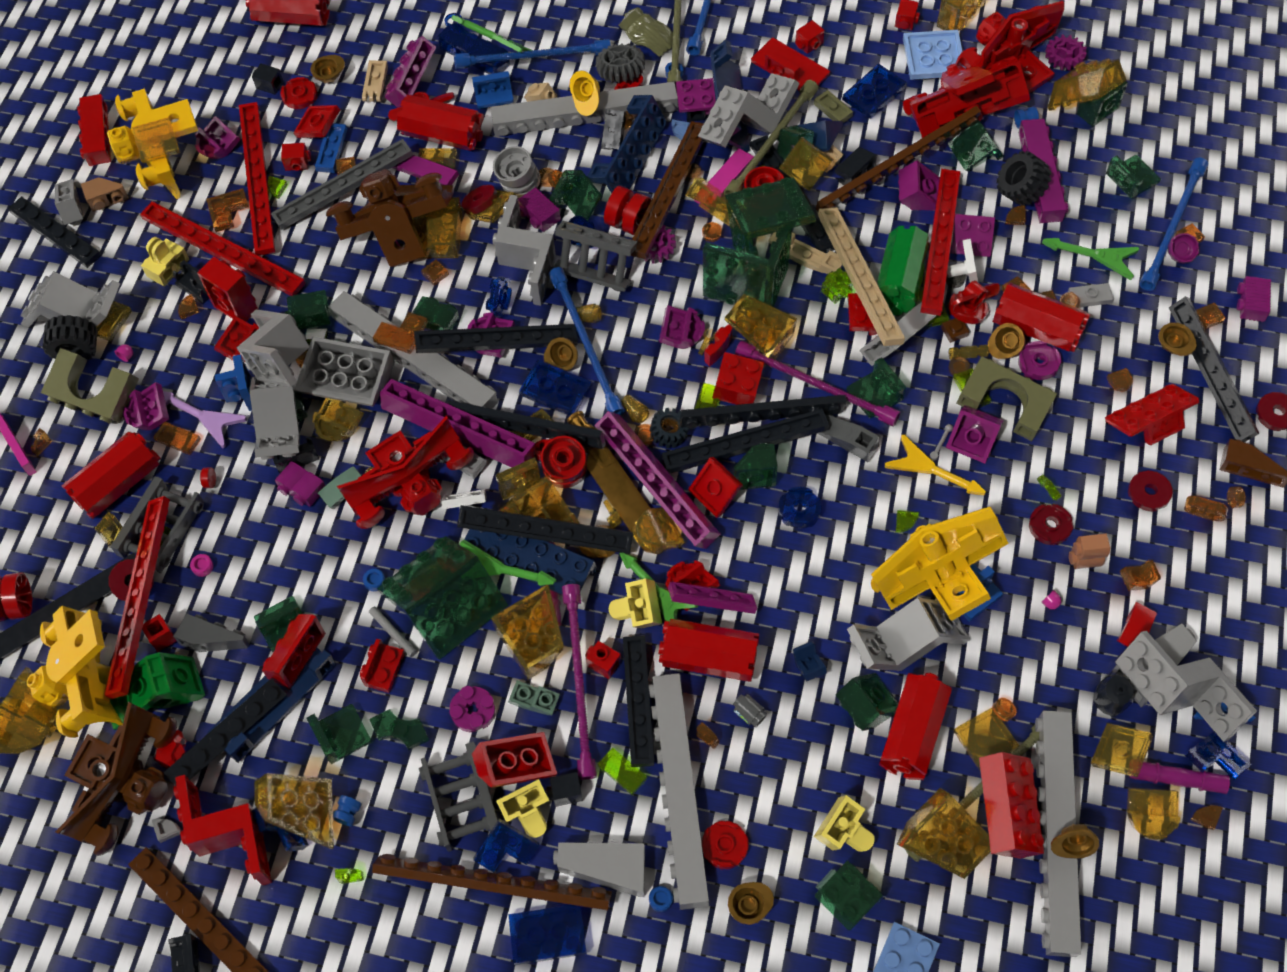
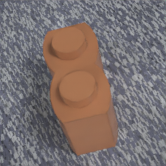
[1069,533,1110,569]

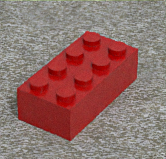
[979,752,1044,858]

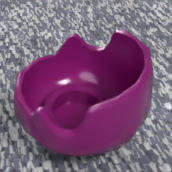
[1168,233,1199,264]

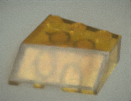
[1048,58,1127,111]
[411,197,462,259]
[724,294,797,360]
[491,585,564,680]
[254,773,334,849]

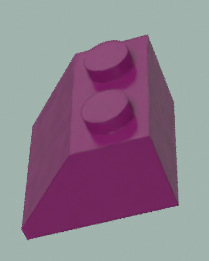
[898,160,940,210]
[946,405,1004,463]

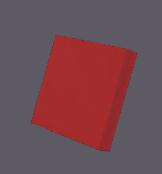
[293,105,340,138]
[688,457,743,518]

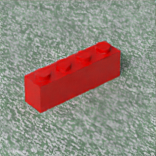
[77,94,111,166]

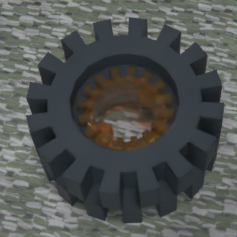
[650,408,688,448]

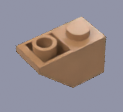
[81,177,129,212]

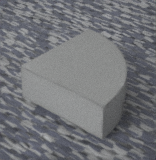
[152,818,182,843]

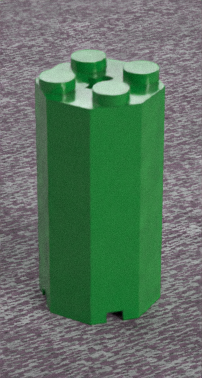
[877,226,930,316]

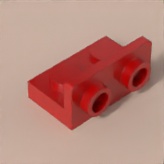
[360,639,405,693]

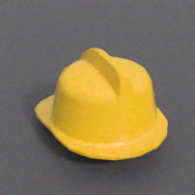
[569,70,600,116]

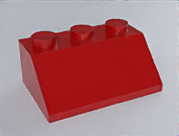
[262,614,326,690]
[472,732,557,788]

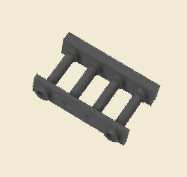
[551,221,637,292]
[110,476,204,573]
[419,741,502,852]

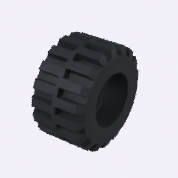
[997,151,1051,206]
[42,315,98,360]

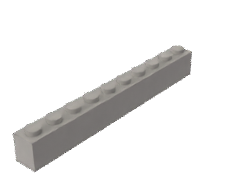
[490,82,678,136]
[328,291,498,409]
[649,673,709,910]
[1035,711,1081,957]

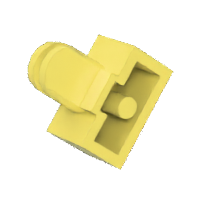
[141,237,189,287]
[609,579,662,628]
[496,779,550,838]
[813,795,874,852]

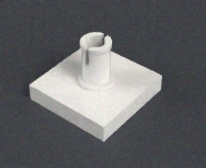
[947,239,978,283]
[441,489,487,509]

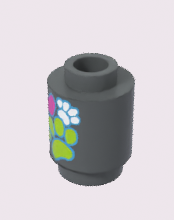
[733,694,767,728]

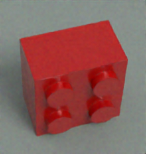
[712,352,764,405]

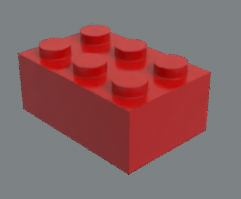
[197,257,258,322]

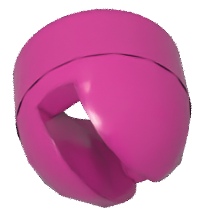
[115,344,133,362]
[1041,590,1061,609]

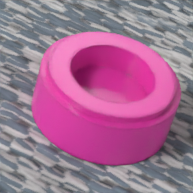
[190,554,214,577]

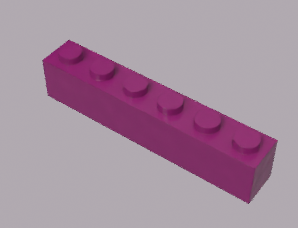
[1018,119,1068,223]

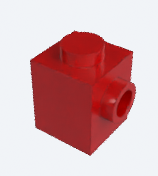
[895,0,920,31]
[795,20,825,54]
[281,143,311,171]
[142,614,176,652]
[585,640,622,679]

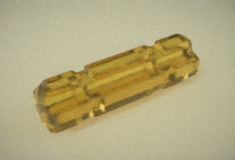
[948,345,989,360]

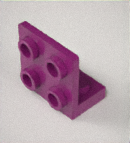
[676,78,716,115]
[951,214,995,257]

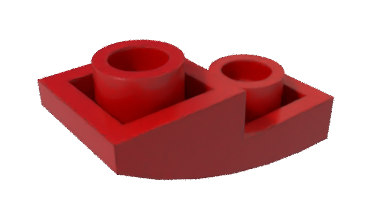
[704,324,733,367]
[1117,602,1157,647]

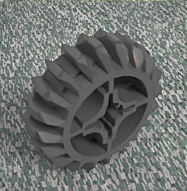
[596,43,645,83]

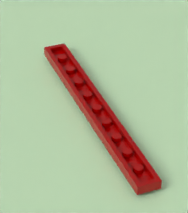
[239,102,276,256]
[920,168,961,316]
[140,201,306,297]
[104,496,170,699]

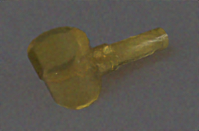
[698,328,716,355]
[603,500,621,528]

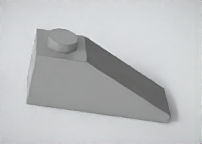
[55,179,83,225]

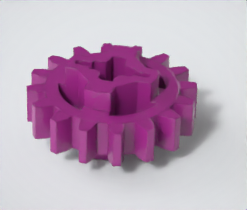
[1045,34,1087,71]
[644,225,676,263]

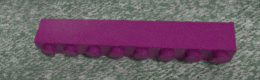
[380,379,535,473]
[594,411,720,549]

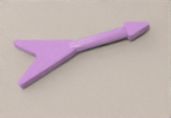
[163,391,247,448]

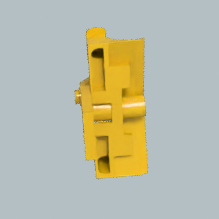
[107,88,198,199]
[871,507,1009,621]
[27,605,123,738]

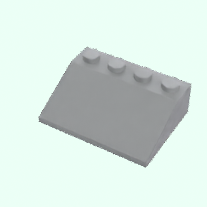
[294,337,395,407]

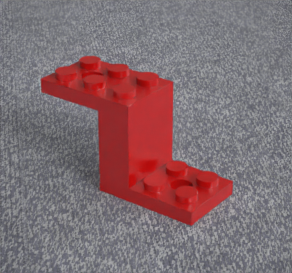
[173,775,272,886]

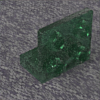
[948,120,1004,171]
[1106,155,1161,199]
[549,170,602,224]
[285,290,331,330]
[846,357,906,418]
[306,704,372,764]
[815,860,886,930]

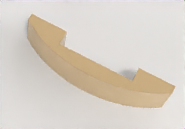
[768,226,843,275]

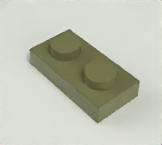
[814,90,853,123]

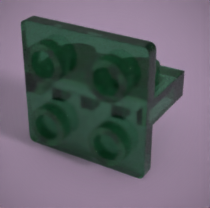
[254,596,303,652]

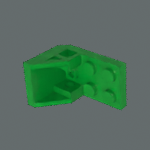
[110,652,205,730]

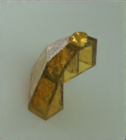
[498,475,580,524]
[0,667,57,754]

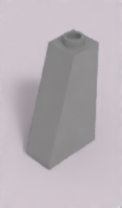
[859,302,936,366]
[1112,624,1197,708]
[553,843,645,897]

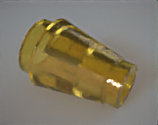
[576,303,602,323]
[621,395,649,423]

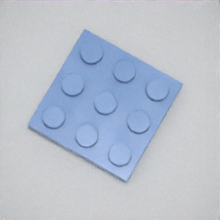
[903,30,966,80]

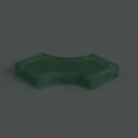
[369,709,429,750]

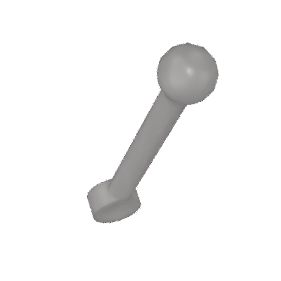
[930,424,953,461]

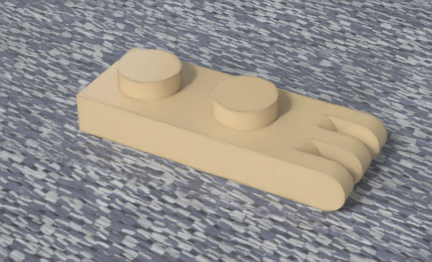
[362,60,388,102]

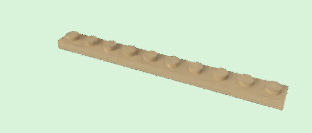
[818,208,905,346]

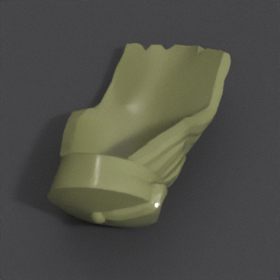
[618,7,673,57]

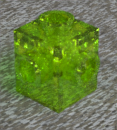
[821,268,853,304]

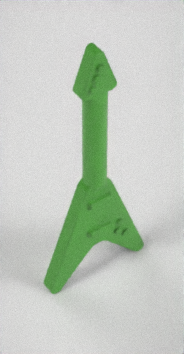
[451,15,532,53]
[1042,238,1139,280]
[460,540,556,586]
[620,553,699,621]

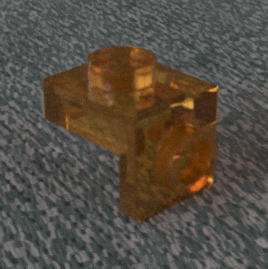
[1119,560,1161,591]

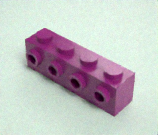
[384,36,436,108]

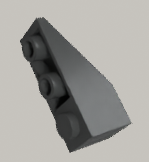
[818,414,879,462]
[173,614,250,652]

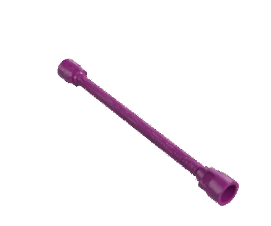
[735,341,901,427]
[562,584,597,780]

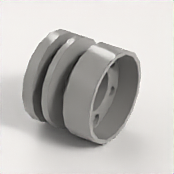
[493,146,541,198]

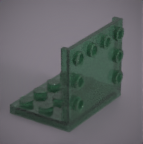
[725,177,816,285]
[703,218,793,315]
[377,536,508,660]

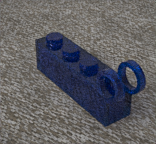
[438,13,510,74]

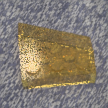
[897,788,991,879]

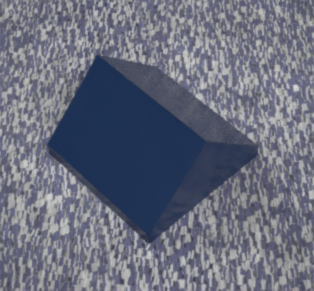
[795,121,843,155]

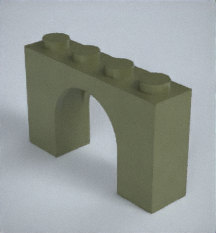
[41,348,139,424]
[956,356,1057,441]

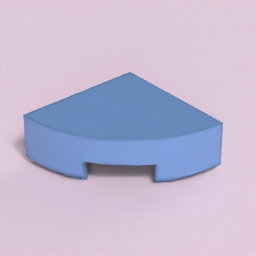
[672,119,690,140]

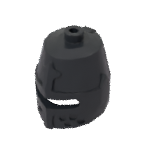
[1093,673,1136,717]

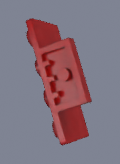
[751,38,830,90]
[1105,384,1199,446]

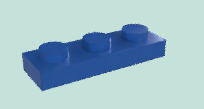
[315,123,347,173]

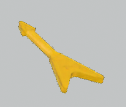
[884,435,986,496]

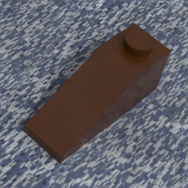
[1219,439,1287,488]

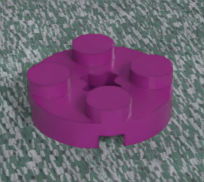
[1018,341,1061,380]
[450,686,496,732]

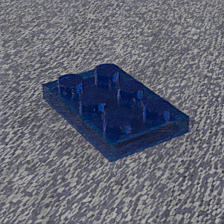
[842,63,907,119]
[519,360,592,416]
[508,905,587,965]

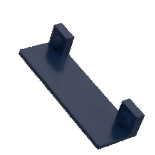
[710,39,750,152]
[586,95,667,194]
[459,529,597,595]
[207,648,336,763]

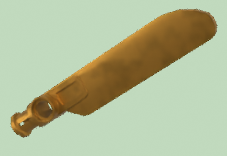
[567,411,661,553]

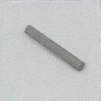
[369,606,417,657]

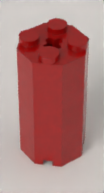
[246,0,330,26]
[397,95,484,151]
[992,283,1090,352]
[61,431,161,519]
[658,619,759,682]
[879,673,952,780]

